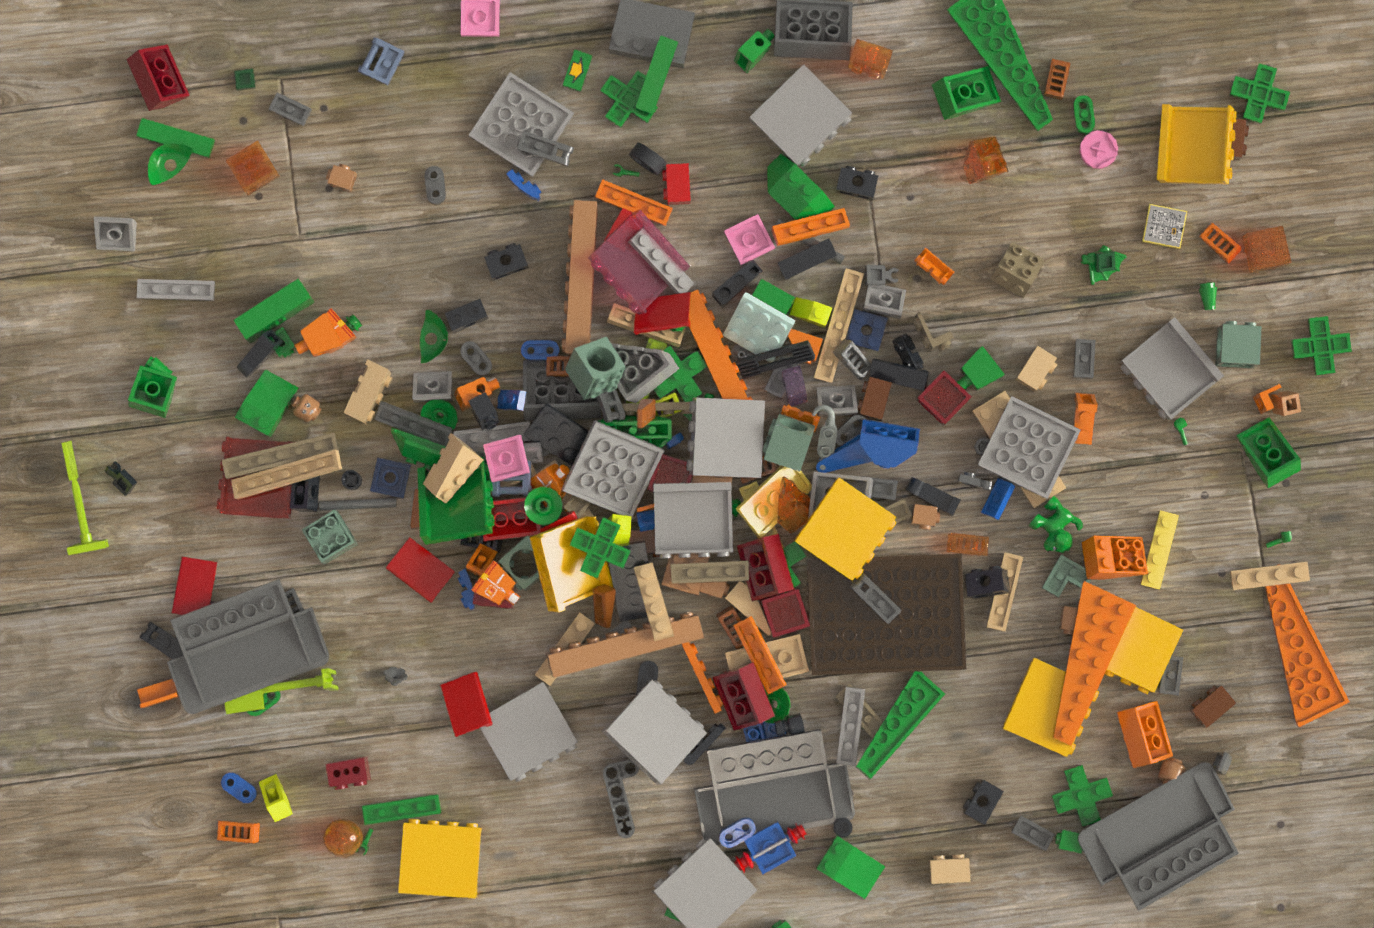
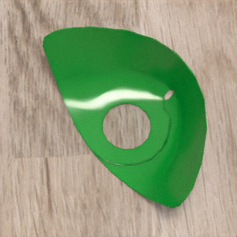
[148,143,193,185]
[420,310,448,364]

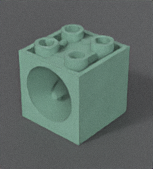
[1215,321,1262,369]
[565,337,626,400]
[762,414,815,472]
[302,509,358,565]
[499,535,540,591]

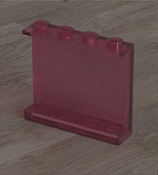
[588,210,690,314]

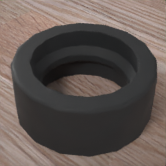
[629,142,666,175]

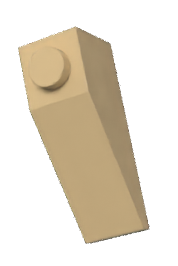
[725,581,771,636]

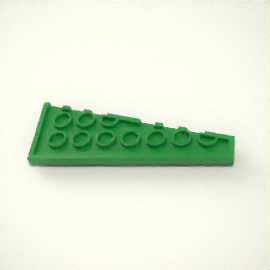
[947,0,1053,132]

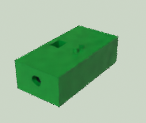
[234,279,315,344]

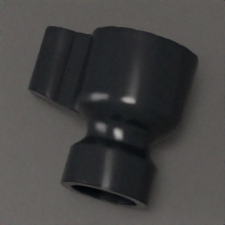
[774,713,805,736]

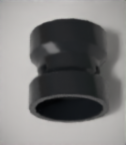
[341,470,362,490]

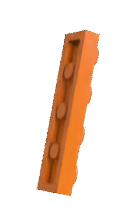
[595,179,673,227]
[771,208,850,246]
[733,616,786,694]
[682,642,723,713]

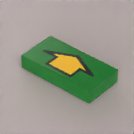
[563,50,593,92]

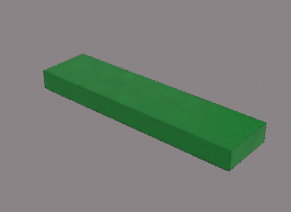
[635,35,679,114]
[136,118,215,158]
[362,794,441,825]

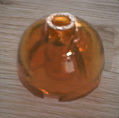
[323,819,363,858]

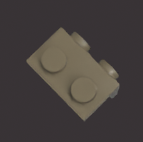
[990,243,1044,298]
[913,312,954,352]

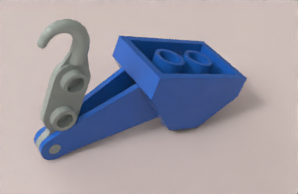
[812,405,920,473]

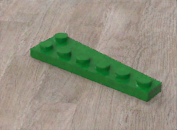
[855,671,945,780]

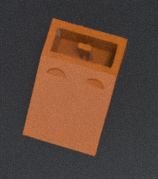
[1082,536,1148,580]

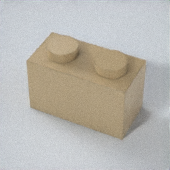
[1016,346,1057,392]
[929,854,970,884]

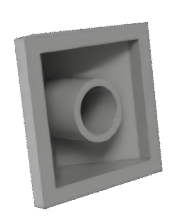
[94,216,137,251]
[863,285,906,319]
[413,371,453,403]
[817,385,858,417]

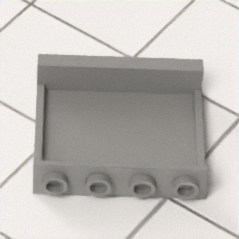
[749,64,852,167]
[1120,317,1224,421]
[687,397,765,478]
[654,482,733,558]
[601,680,706,785]
[481,682,578,782]
[651,838,757,928]

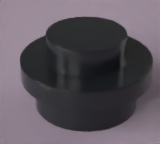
[833,818,853,838]

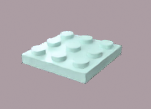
[723,292,795,363]

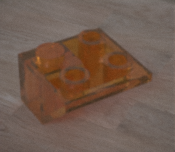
[963,136,1009,184]
[777,476,810,534]

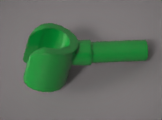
[613,164,640,177]
[1174,418,1188,445]
[1266,531,1292,548]
[356,828,373,856]

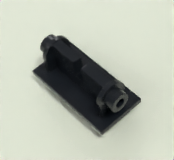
[892,333,924,369]

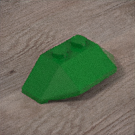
[767,154,835,220]
[598,415,672,448]
[391,428,446,470]

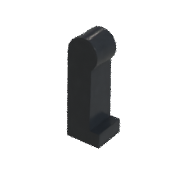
[711,260,763,309]
[236,329,283,378]
[905,477,961,516]

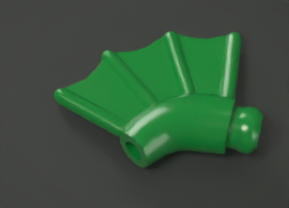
[1081,245,1127,285]

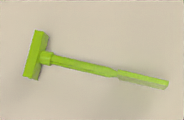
[62,441,109,555]
[225,668,338,714]

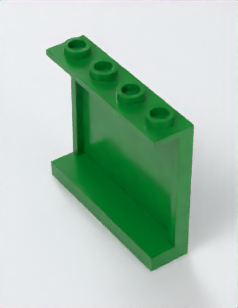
[417,456,495,545]

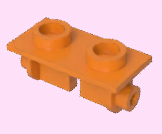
[914,248,954,285]
[781,404,820,433]

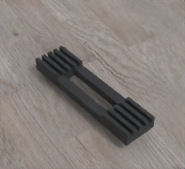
[736,340,815,379]

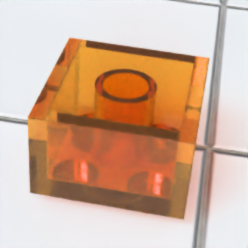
[848,39,893,80]
[225,140,280,196]
[1242,225,1292,274]

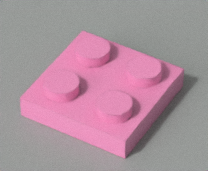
[461,0,500,37]
[724,214,775,266]
[483,435,530,482]

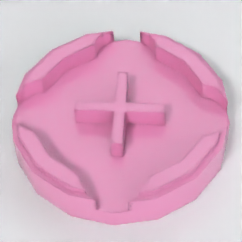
[1080,130,1118,169]

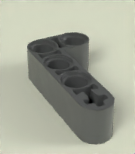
[603,759,639,838]

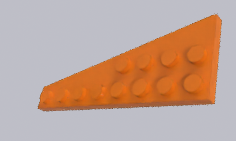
[1265,564,1350,727]
[1053,581,1136,746]

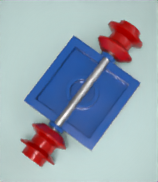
[734,821,807,874]

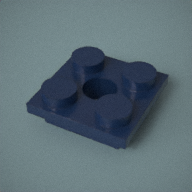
[846,309,888,351]
[370,458,411,499]

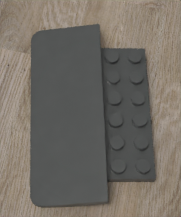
[167,578,329,714]
[694,729,855,845]
[1078,762,1239,911]

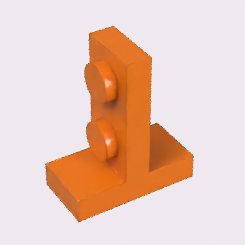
[1073,393,1098,445]

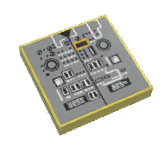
[1142,204,1187,249]

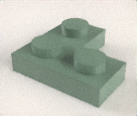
[1042,555,1091,598]

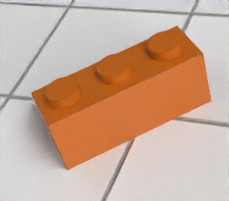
[1117,701,1173,768]

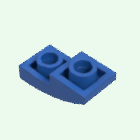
[506,169,541,201]
[457,569,475,610]
[743,722,787,742]

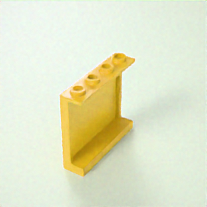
[1157,104,1236,185]
[794,477,896,581]
[530,516,613,612]
[1104,607,1183,695]
[1002,658,1099,757]
[398,819,482,898]

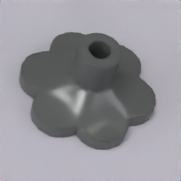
[729,344,753,366]
[383,667,408,686]

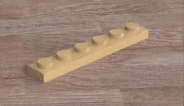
[814,268,864,384]
[231,449,342,499]

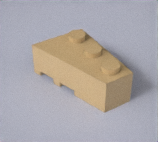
[344,359,392,424]
[423,433,483,503]

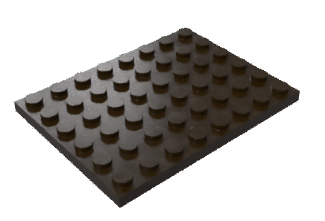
[807,554,967,675]

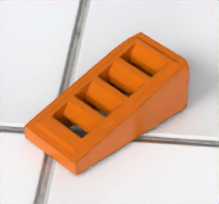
[1199,223,1241,264]
[217,821,260,843]

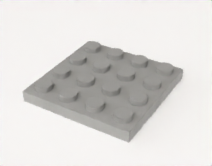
[469,72,574,177]
[977,396,1081,499]
[562,420,664,518]

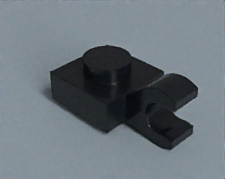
[105,461,137,496]

